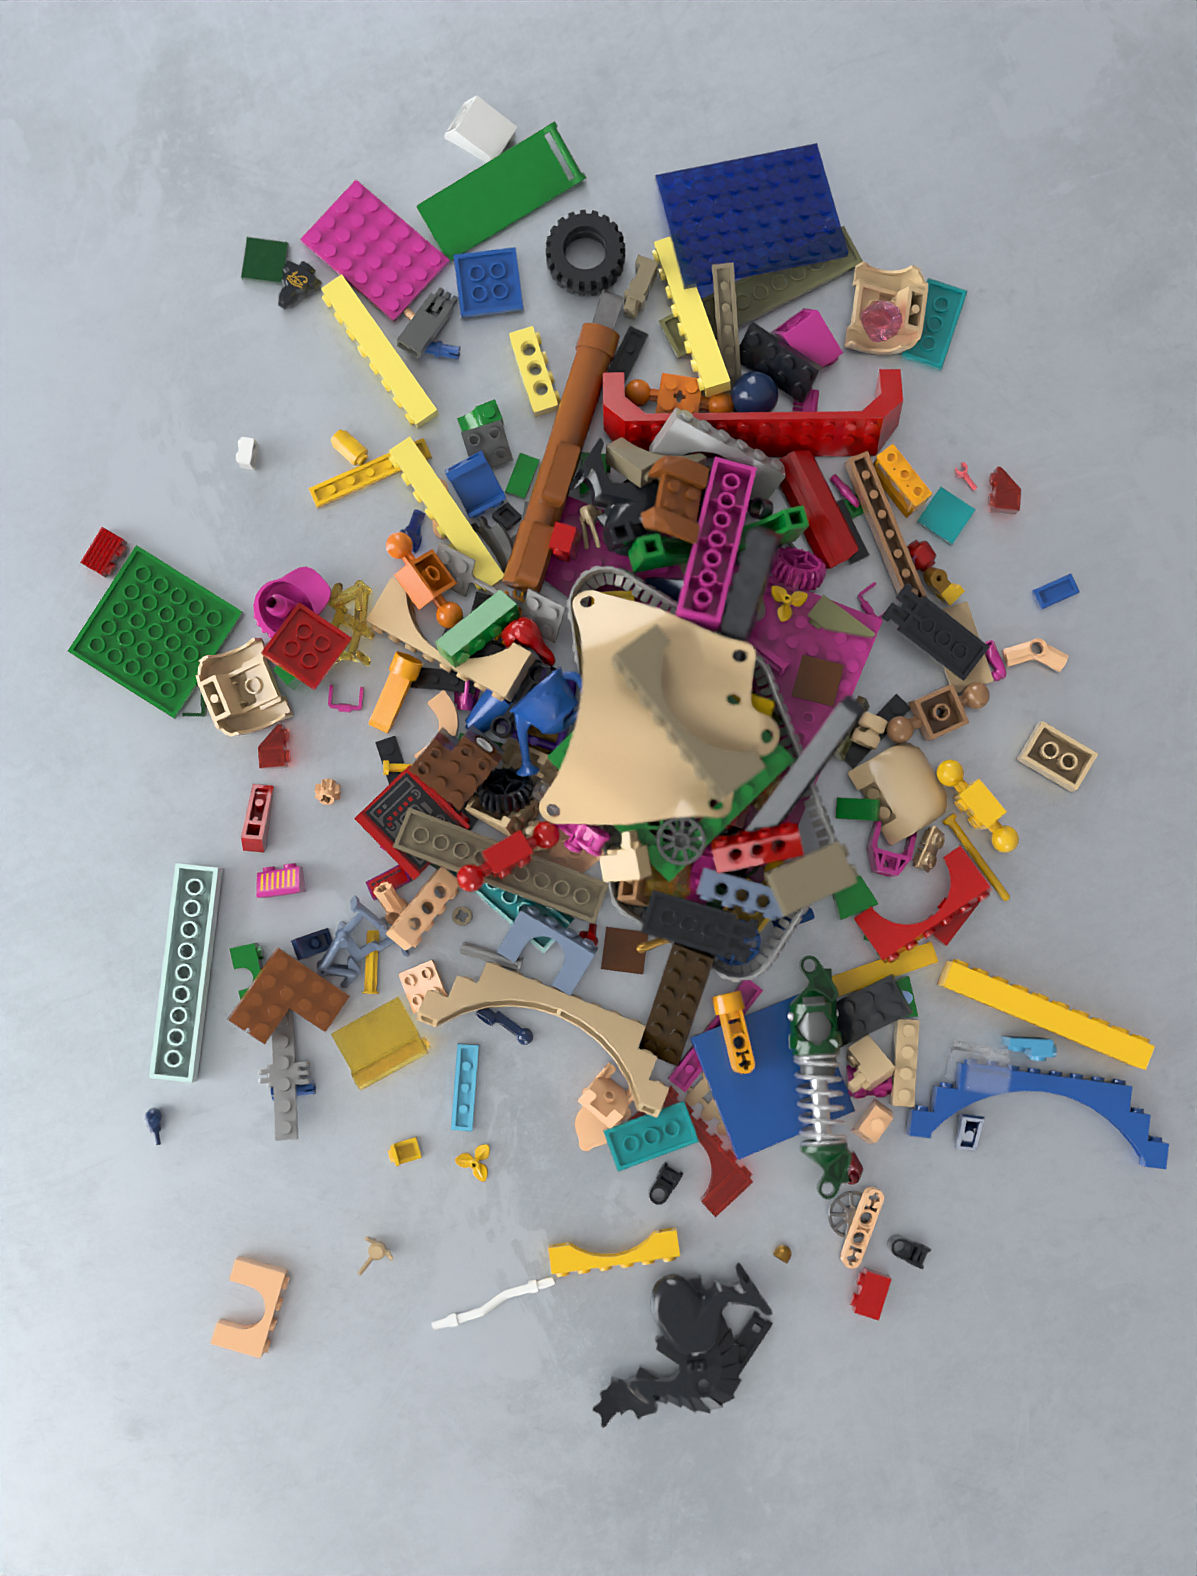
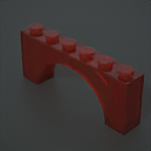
[627,1084,753,1218]

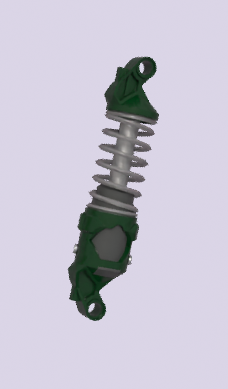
[788,956,852,1199]

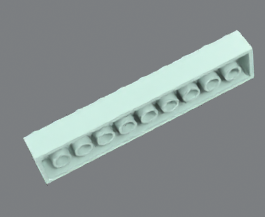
[149,863,223,1083]

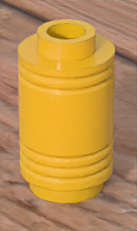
[331,429,368,466]

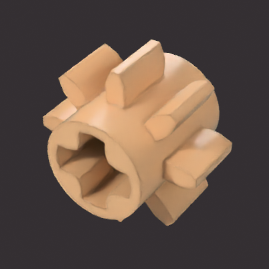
[314,779,341,805]

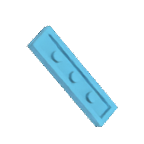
[451,1043,479,1132]

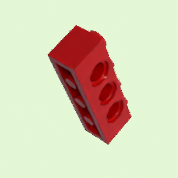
[711,823,804,873]

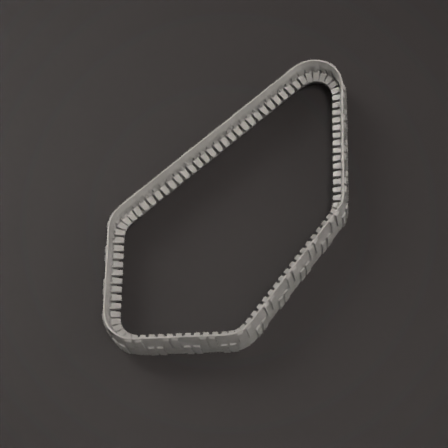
[567,566,837,982]

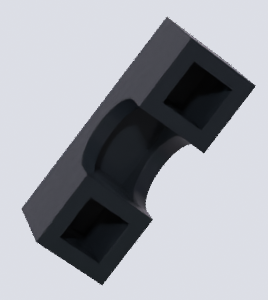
[602,518,668,552]

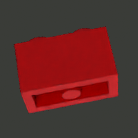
[850,1267,892,1321]

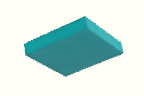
[917,487,976,545]

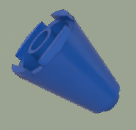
[465,689,516,733]

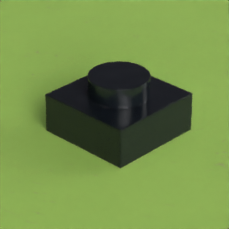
[492,502,522,531]

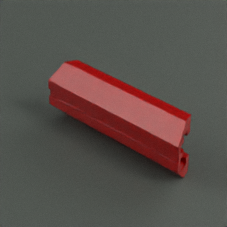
[778,450,859,569]

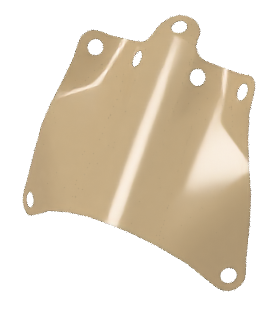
[539,590,779,825]

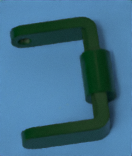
[182,684,207,717]

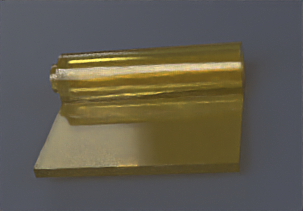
[331,996,431,1091]

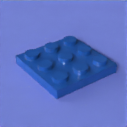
[453,247,524,318]

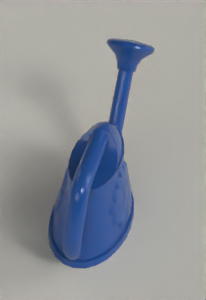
[510,667,583,777]

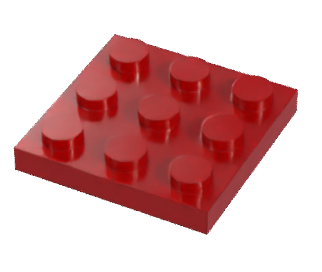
[261,602,352,690]

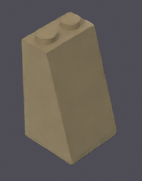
[765,840,859,916]

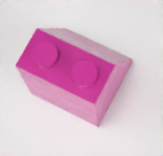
[770,308,843,373]

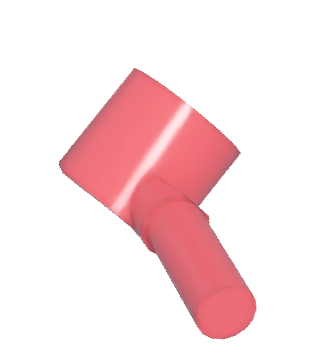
[955,462,978,491]

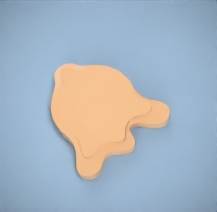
[575,1087,631,1151]

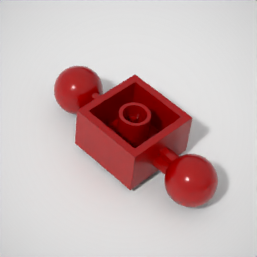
[457,821,560,892]

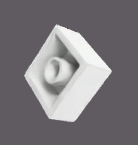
[236,437,259,470]

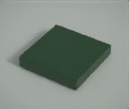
[241,237,289,285]

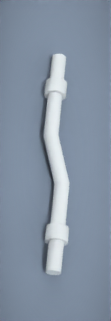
[432,1277,556,1330]

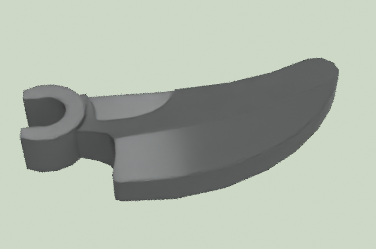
[471,516,513,574]

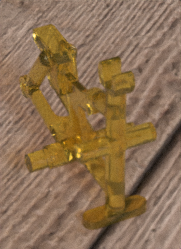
[328,580,375,666]

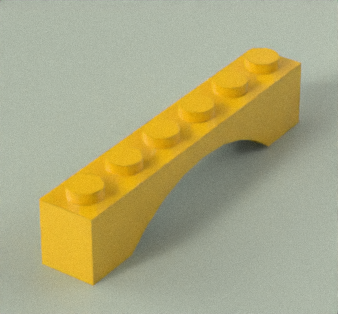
[548,1227,680,1277]

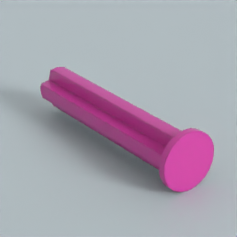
[748,636,790,677]

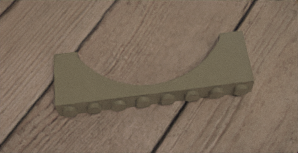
[611,624,766,802]

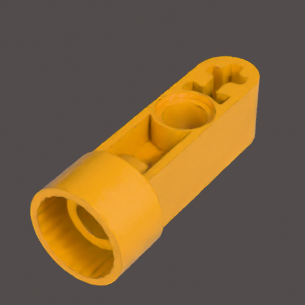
[369,651,423,734]
[711,990,755,1074]

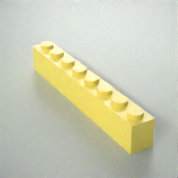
[651,234,731,397]
[321,274,439,429]
[389,436,504,593]

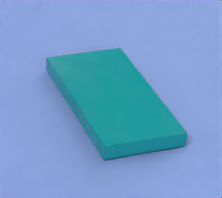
[901,278,968,371]
[603,1100,699,1172]

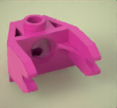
[866,821,917,878]

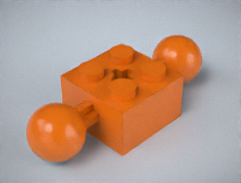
[624,373,734,414]
[386,532,463,628]

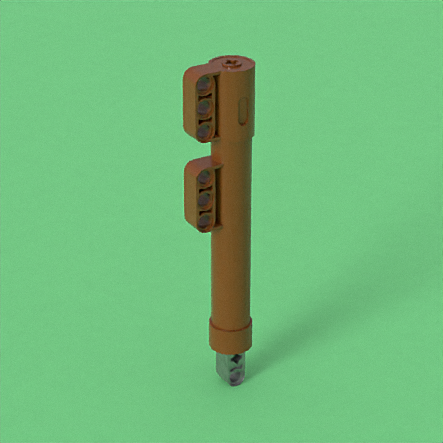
[502,290,624,593]

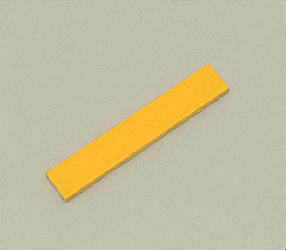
[308,438,432,508]
[832,941,939,997]

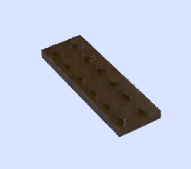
[639,942,716,1067]

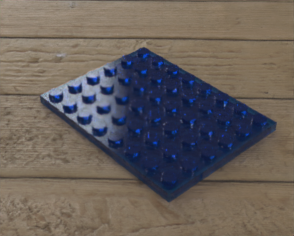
[655,143,848,289]

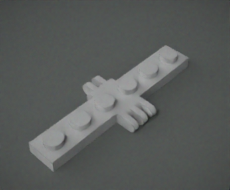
[259,1010,311,1141]

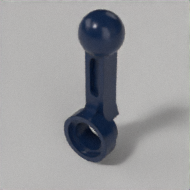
[475,1008,533,1045]

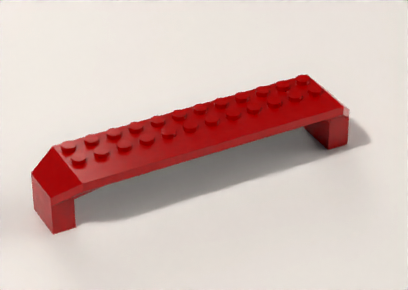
[603,369,903,458]

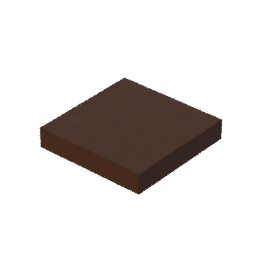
[791,654,844,707]
[601,927,648,975]

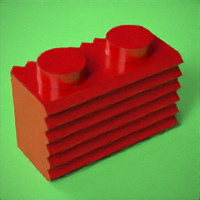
[80,527,127,578]

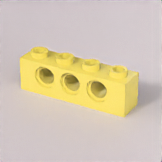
[509,326,561,417]

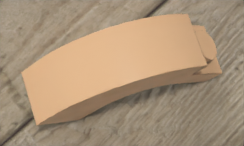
[414,690,459,758]

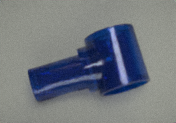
[400,509,426,553]

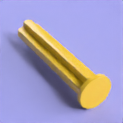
[362,930,379,994]

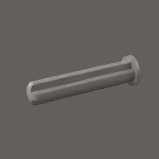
[460,942,524,972]

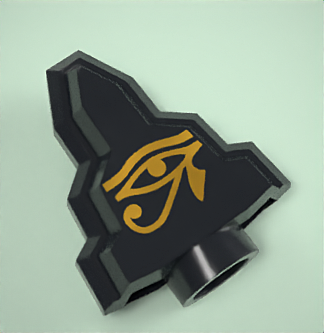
[278,260,323,310]

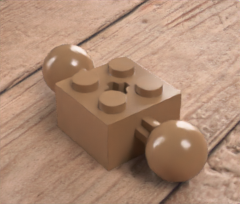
[886,682,990,743]

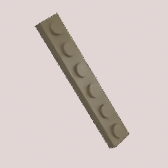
[712,262,741,393]

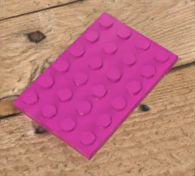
[300,180,450,323]

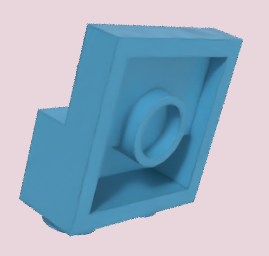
[1001,1036,1057,1061]

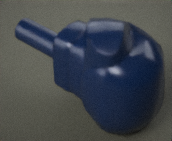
[144,1107,162,1145]

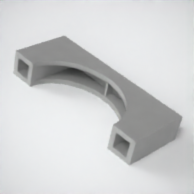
[649,408,786,510]

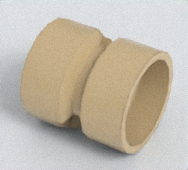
[851,712,888,750]

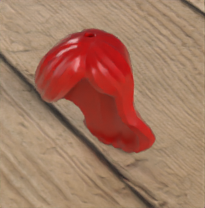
[502,617,556,667]

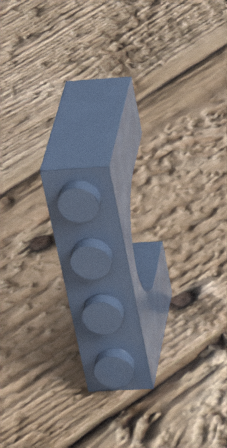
[497,904,598,996]

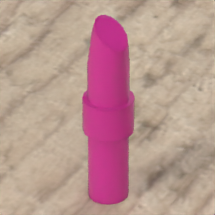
[830,474,859,508]

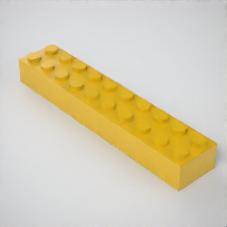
[937,959,1155,1070]

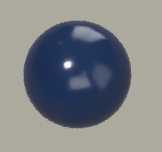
[731,371,779,413]

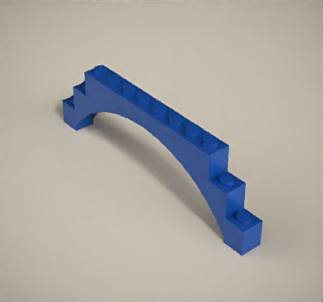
[906,1059,1169,1170]

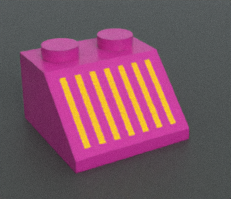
[256,863,306,898]

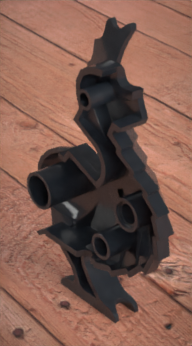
[568,438,744,566]
[593,1262,773,1428]

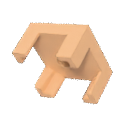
[578,1063,633,1129]

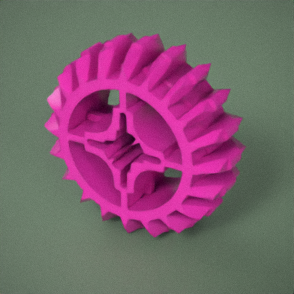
[770,547,827,591]

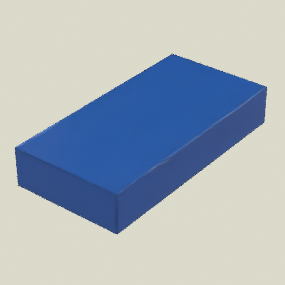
[1031,573,1080,610]

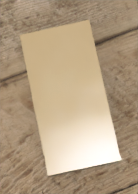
[942,601,994,693]

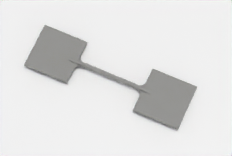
[436,542,566,643]

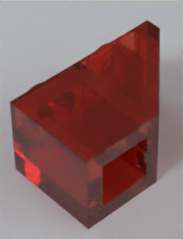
[988,467,1021,514]
[258,724,291,770]

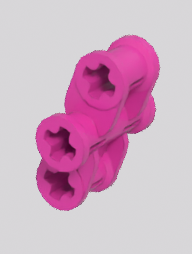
[554,823,610,857]

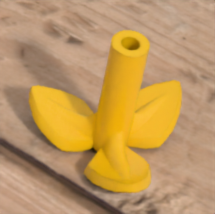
[771,586,808,622]
[454,1144,490,1182]

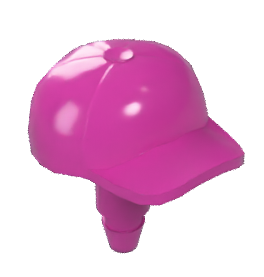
[253,566,332,638]

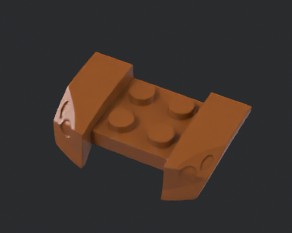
[641,455,709,544]

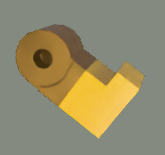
[923,567,965,606]

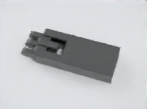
[397,287,458,359]

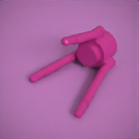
[454,679,481,711]

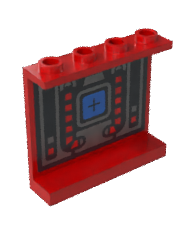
[354,765,470,880]

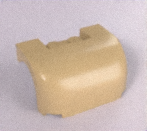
[844,262,928,355]
[196,638,294,737]
[847,742,948,846]

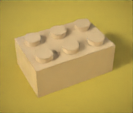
[1016,721,1098,792]

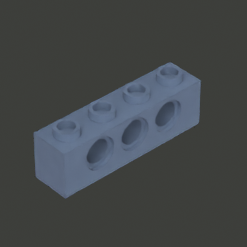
[696,868,783,920]

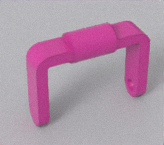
[857,582,884,619]
[328,685,364,712]

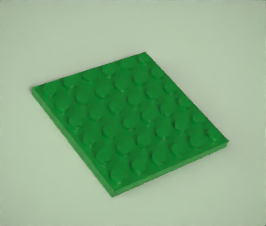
[68,545,243,719]

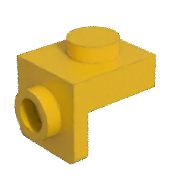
[388,1136,423,1167]

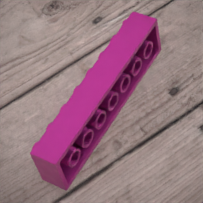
[675,457,757,632]

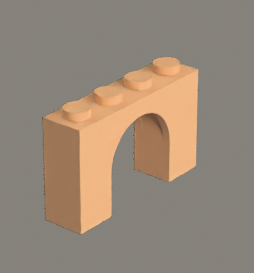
[211,1256,290,1358]

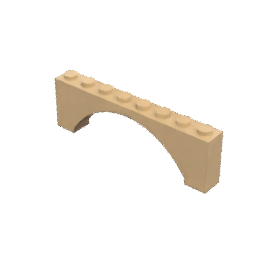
[366,577,536,702]

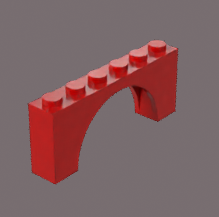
[854,845,992,963]

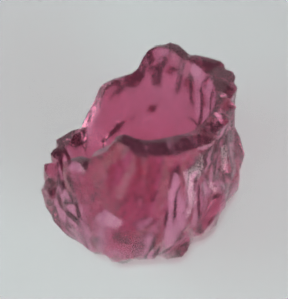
[860,300,902,342]

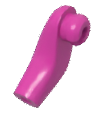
[985,640,1007,681]

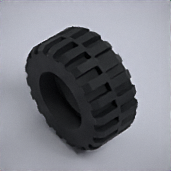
[545,210,626,297]

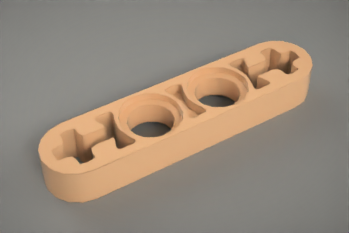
[840,1186,884,1269]

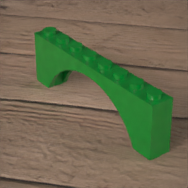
[628,505,809,574]

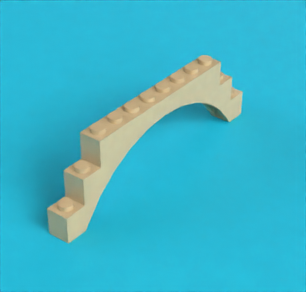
[416,962,669,1118]

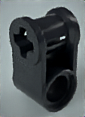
[648,1162,684,1205]
[887,1235,932,1269]

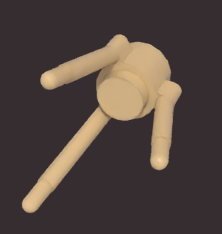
[579,504,602,549]
[358,1236,393,1275]

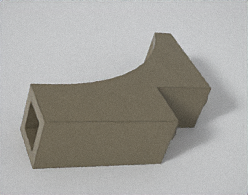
[605,437,706,488]

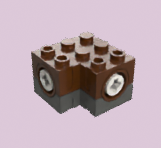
[409,725,506,810]

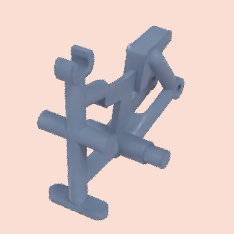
[316,895,417,988]

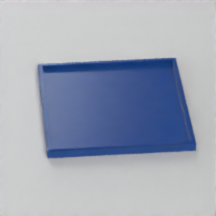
[690,993,855,1160]

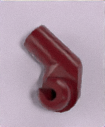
[848,1151,863,1185]

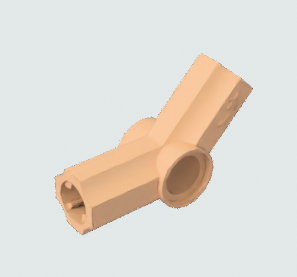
[1002,638,1069,672]
[374,881,427,928]

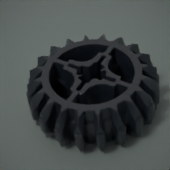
[477,766,535,815]

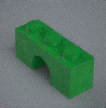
[230,943,264,1000]

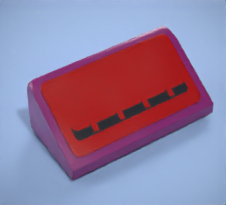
[365,865,413,901]

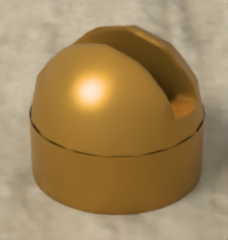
[773,1245,792,1264]

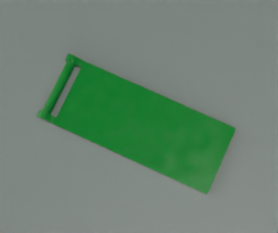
[416,121,587,261]

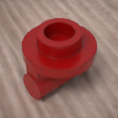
[578,923,599,946]

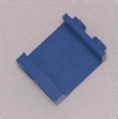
[444,450,507,518]

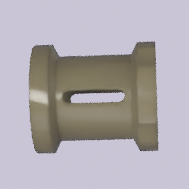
[452,906,473,926]

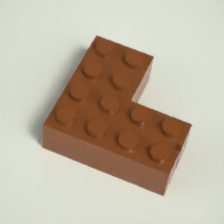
[227,948,350,1045]

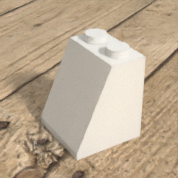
[444,96,517,163]

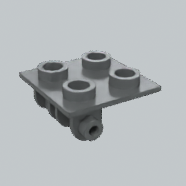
[461,420,513,467]

